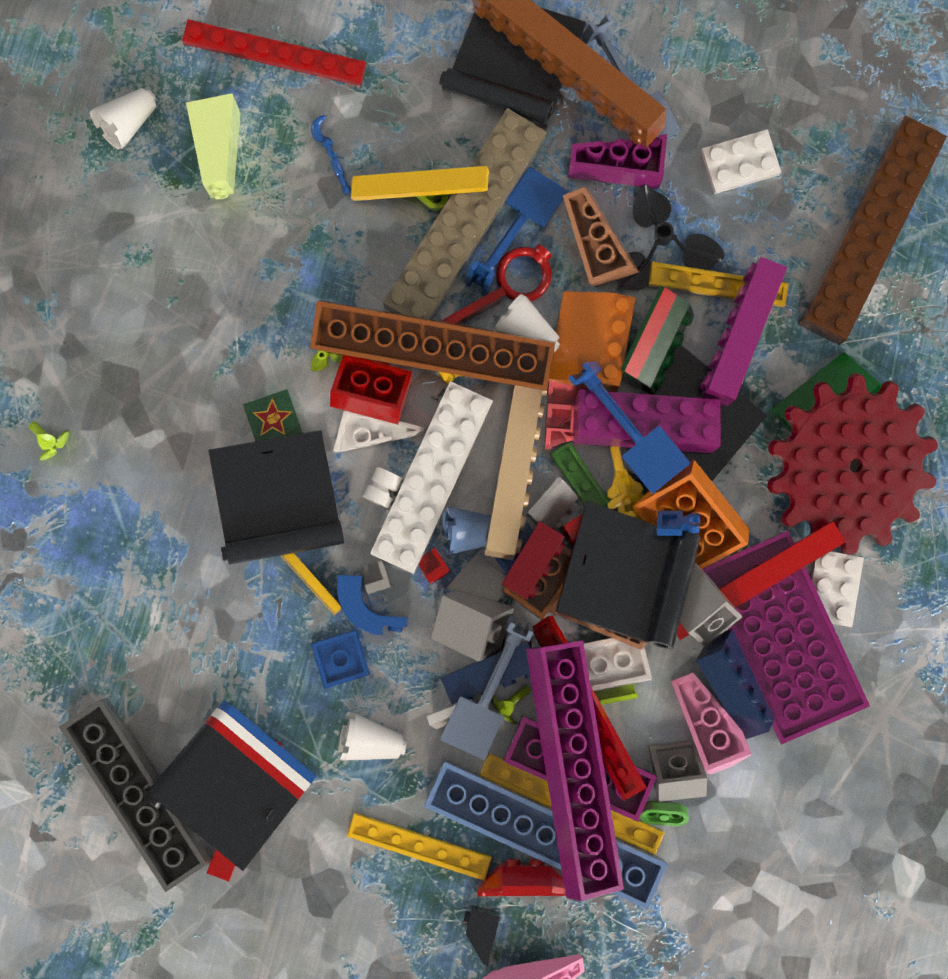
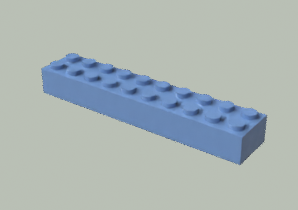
[424,759,668,910]

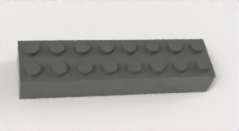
[59,698,212,892]

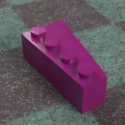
[567,134,667,189]

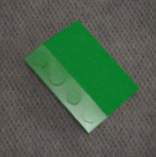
[772,352,882,434]

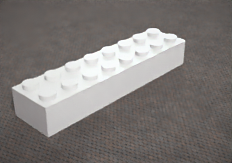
[370,381,493,575]

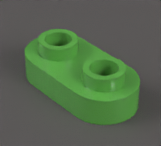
[640,801,689,826]

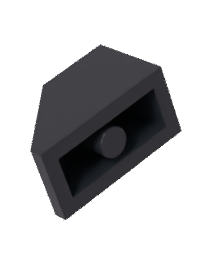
[462,905,500,966]

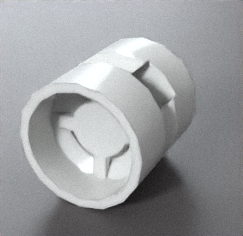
[363,467,404,510]

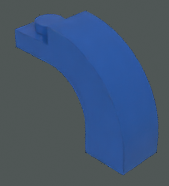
[337,575,408,635]

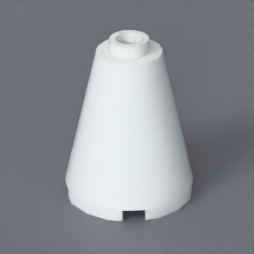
[90,88,157,150]
[494,294,560,353]
[338,712,407,760]

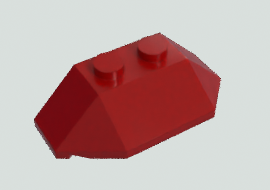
[477,858,566,896]

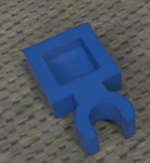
[657,511,700,536]

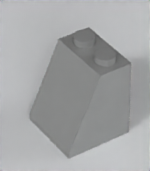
[680,563,743,647]
[431,590,514,662]

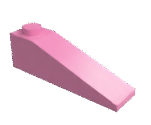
[671,673,752,775]
[483,954,584,979]

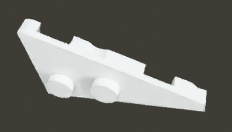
[333,410,425,453]

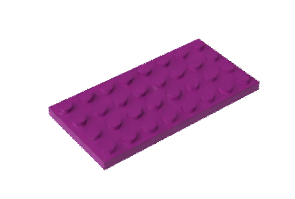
[702,530,870,745]

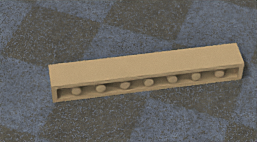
[484,385,548,560]

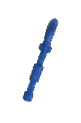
[311,115,352,195]

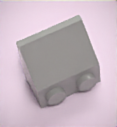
[526,477,579,531]
[650,741,707,802]

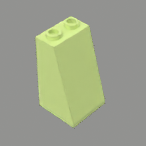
[186,93,241,199]

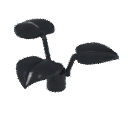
[619,185,725,290]

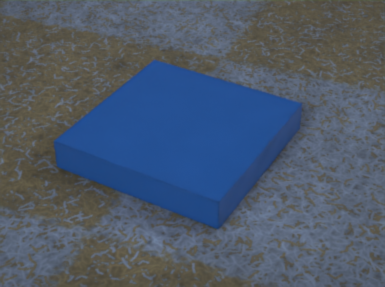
[311,629,370,689]

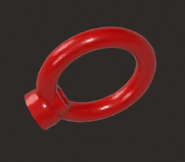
[496,244,552,301]

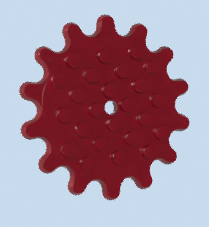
[767,373,938,555]

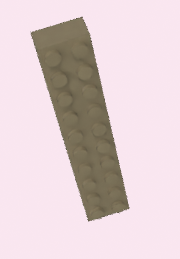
[383,108,547,320]

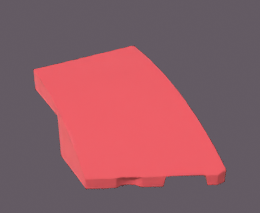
[544,381,589,450]

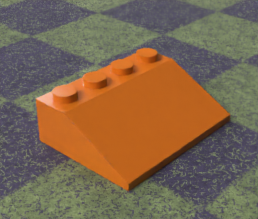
[549,291,636,392]
[632,460,750,569]

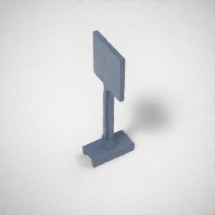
[582,12,681,139]
[440,614,533,760]

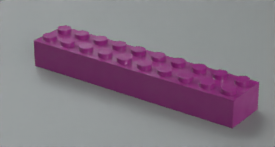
[526,640,624,901]

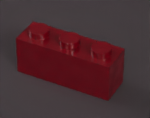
[501,521,566,600]

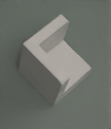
[361,560,391,595]

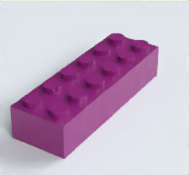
[700,257,788,406]
[573,390,721,453]
[503,715,657,822]

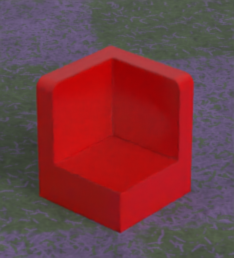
[419,547,451,585]

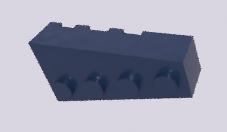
[696,629,774,739]
[441,636,540,705]

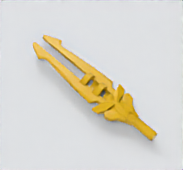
[607,446,644,520]

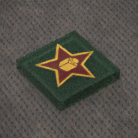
[243,389,303,442]

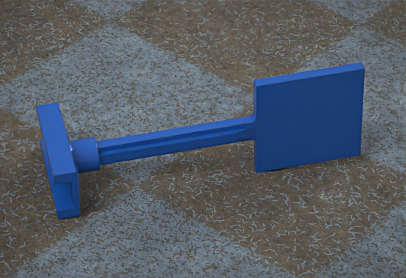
[465,167,568,297]
[568,361,690,494]

